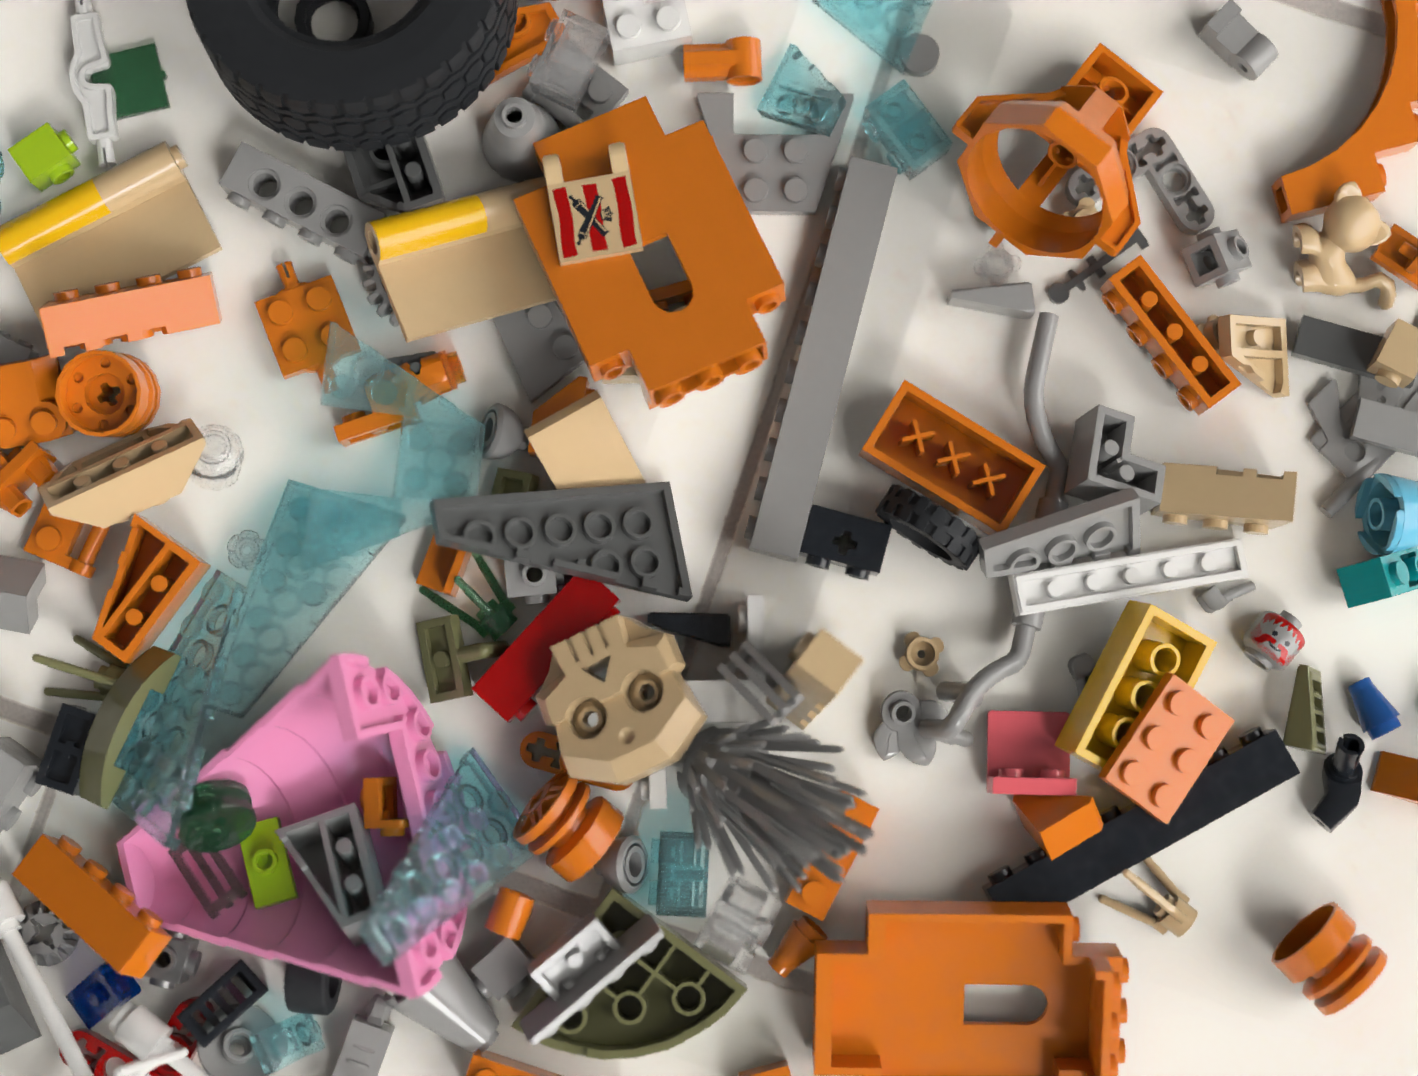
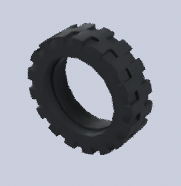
[875,484,981,571]

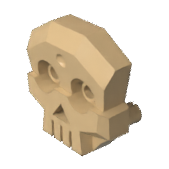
[535,615,708,786]

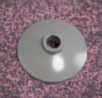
[197,1004,282,1076]

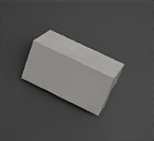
[0,555,46,634]

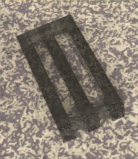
[168,827,248,919]

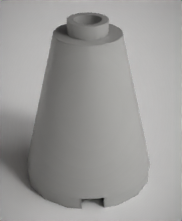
[482,97,560,182]
[384,955,499,1053]

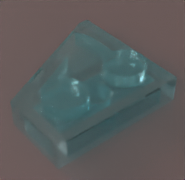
[757,43,847,137]

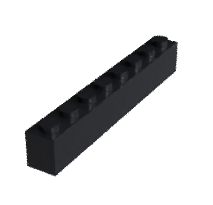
[982,726,1300,903]

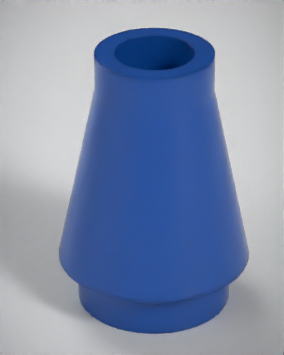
[1347,677,1402,741]

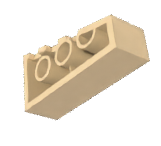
[766,628,863,730]

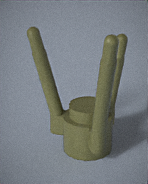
[32,635,130,701]

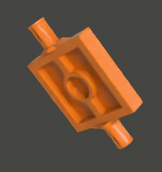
[254,261,361,394]

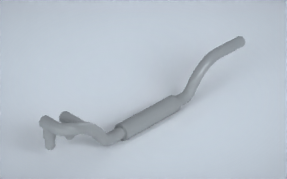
[919,312,1069,747]

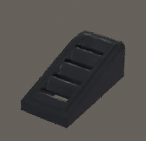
[648,612,730,648]
[176,959,269,1049]

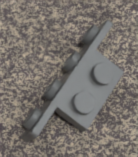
[520,912,665,1046]

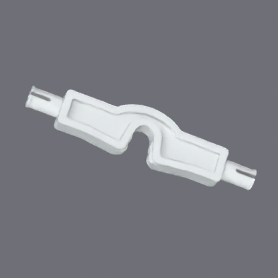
[69,0,119,168]

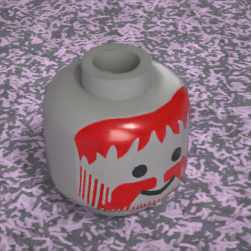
[1243,610,1305,672]

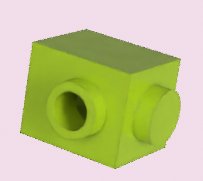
[8,122,82,192]

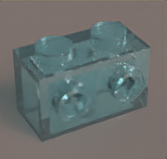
[862,79,953,180]

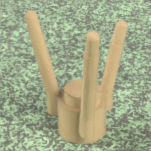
[1098,857,1198,937]

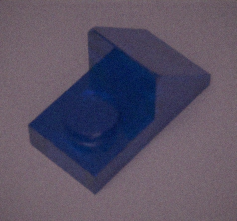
[65,962,141,1030]

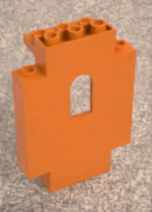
[513,96,786,410]
[812,900,1129,1076]

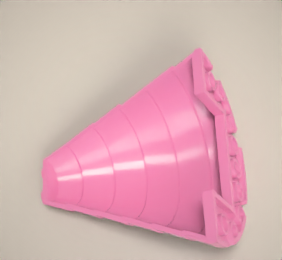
[116,653,470,999]

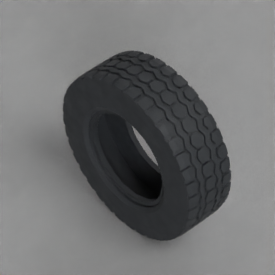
[186,0,518,151]

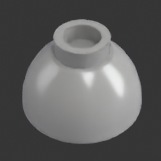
[478,403,529,459]
[594,835,649,894]

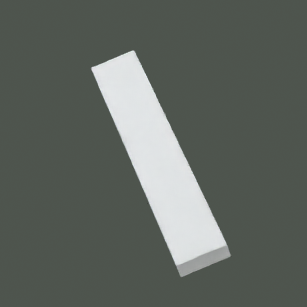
[1008,537,1250,617]

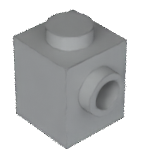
[471,937,535,1001]

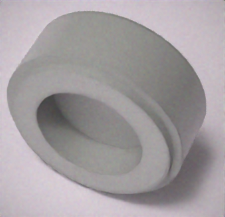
[899,34,940,77]

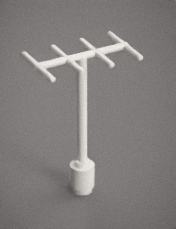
[0,877,188,1076]
[108,1001,210,1076]

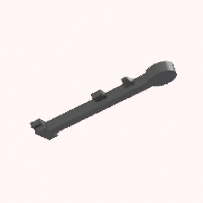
[1048,228,1149,304]

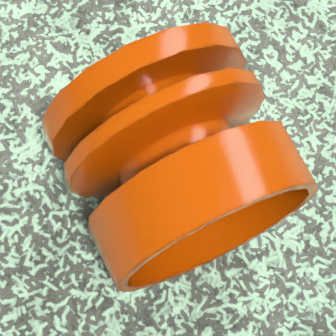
[55,350,161,438]
[513,769,624,882]
[1271,902,1387,1016]

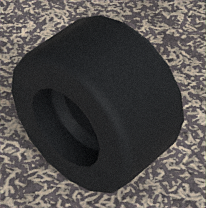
[284,962,342,1016]

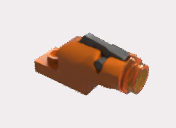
[333,350,467,447]

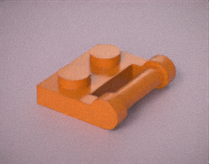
[23,503,111,579]

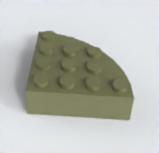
[511,887,748,1060]

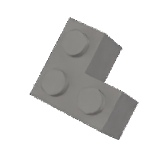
[1064,404,1166,515]

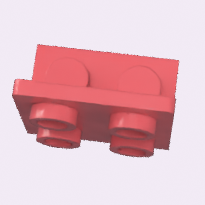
[986,710,1077,796]

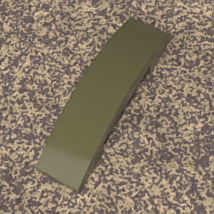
[79,646,181,810]

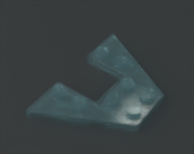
[300,322,486,571]

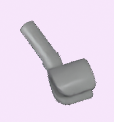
[1196,581,1256,613]
[1068,652,1095,698]

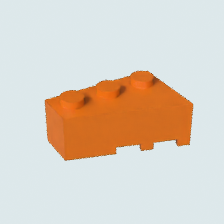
[92,513,211,664]

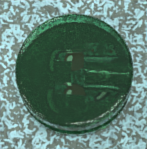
[172,779,257,853]

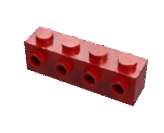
[471,576,621,723]

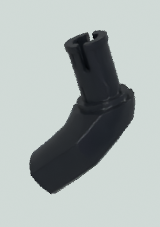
[1310,733,1365,833]

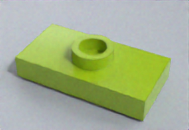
[237,816,299,910]

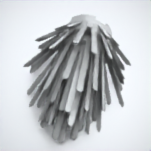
[677,718,874,893]

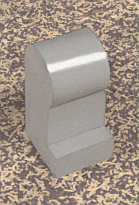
[1198,0,1278,81]

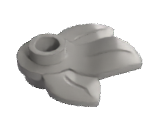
[873,690,948,766]

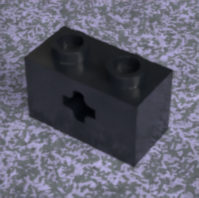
[799,504,892,581]

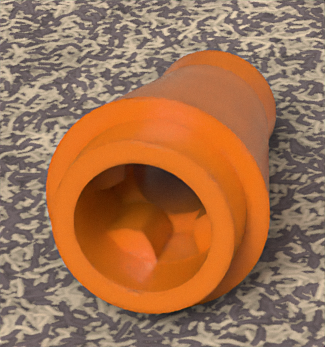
[768,915,828,978]

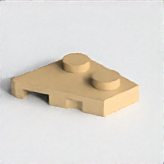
[1218,314,1289,398]

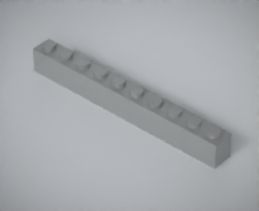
[743,156,898,562]

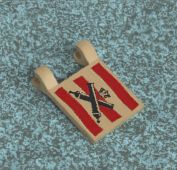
[542,142,644,266]

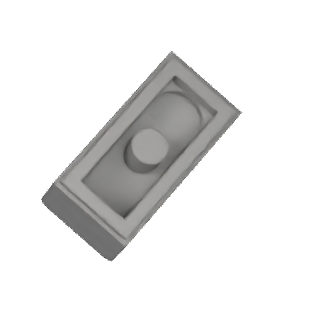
[946,282,1035,319]

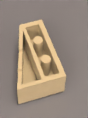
[1151,462,1298,535]

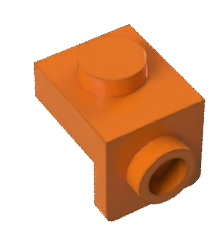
[360,776,410,837]

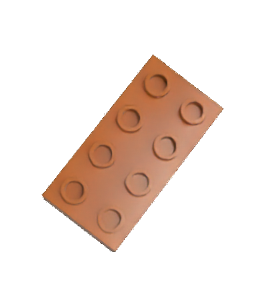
[858,380,1046,535]

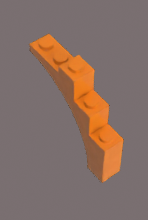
[1271,0,1418,224]

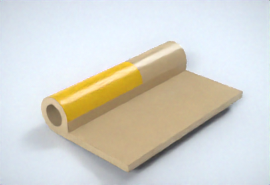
[0,141,223,328]
[365,176,556,343]

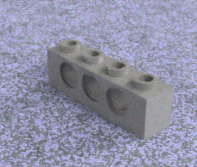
[219,141,387,265]

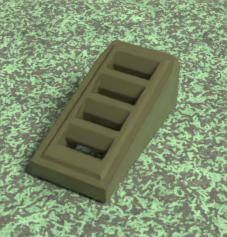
[1283,664,1326,755]

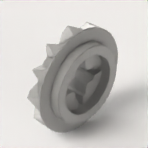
[19,900,79,967]

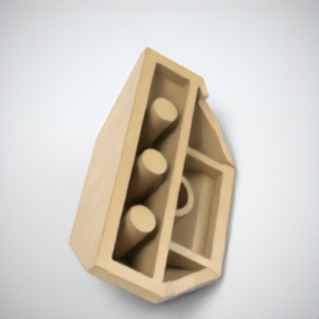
[37,418,206,528]

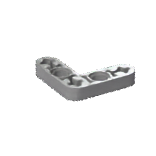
[1065,128,1215,235]

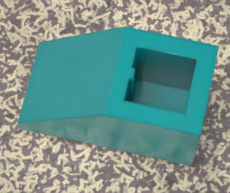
[1336,547,1418,609]

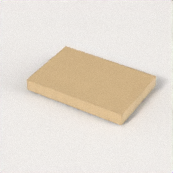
[524,390,646,490]

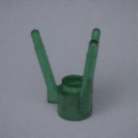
[419,553,518,641]

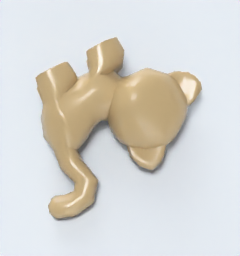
[1292,181,1397,310]

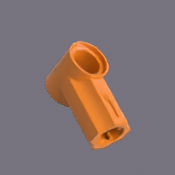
[683,36,762,86]
[485,886,535,940]

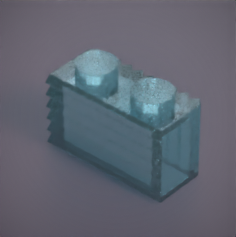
[648,830,710,918]

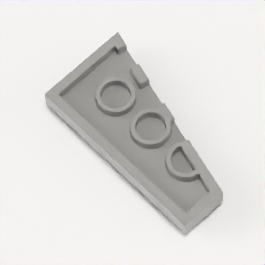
[978,487,1141,579]

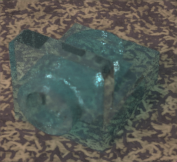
[249,1013,325,1076]

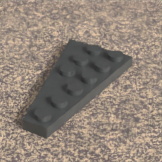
[429,481,693,602]

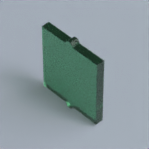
[90,43,171,120]

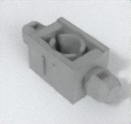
[332,994,395,1076]

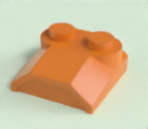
[0,354,76,449]

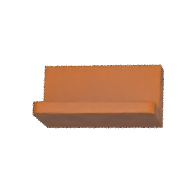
[416,535,472,598]

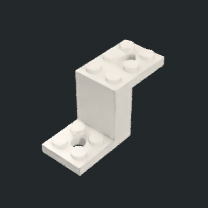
[641,595,766,809]

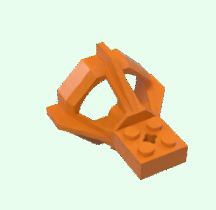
[951,43,1163,259]

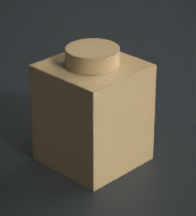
[1366,318,1418,389]

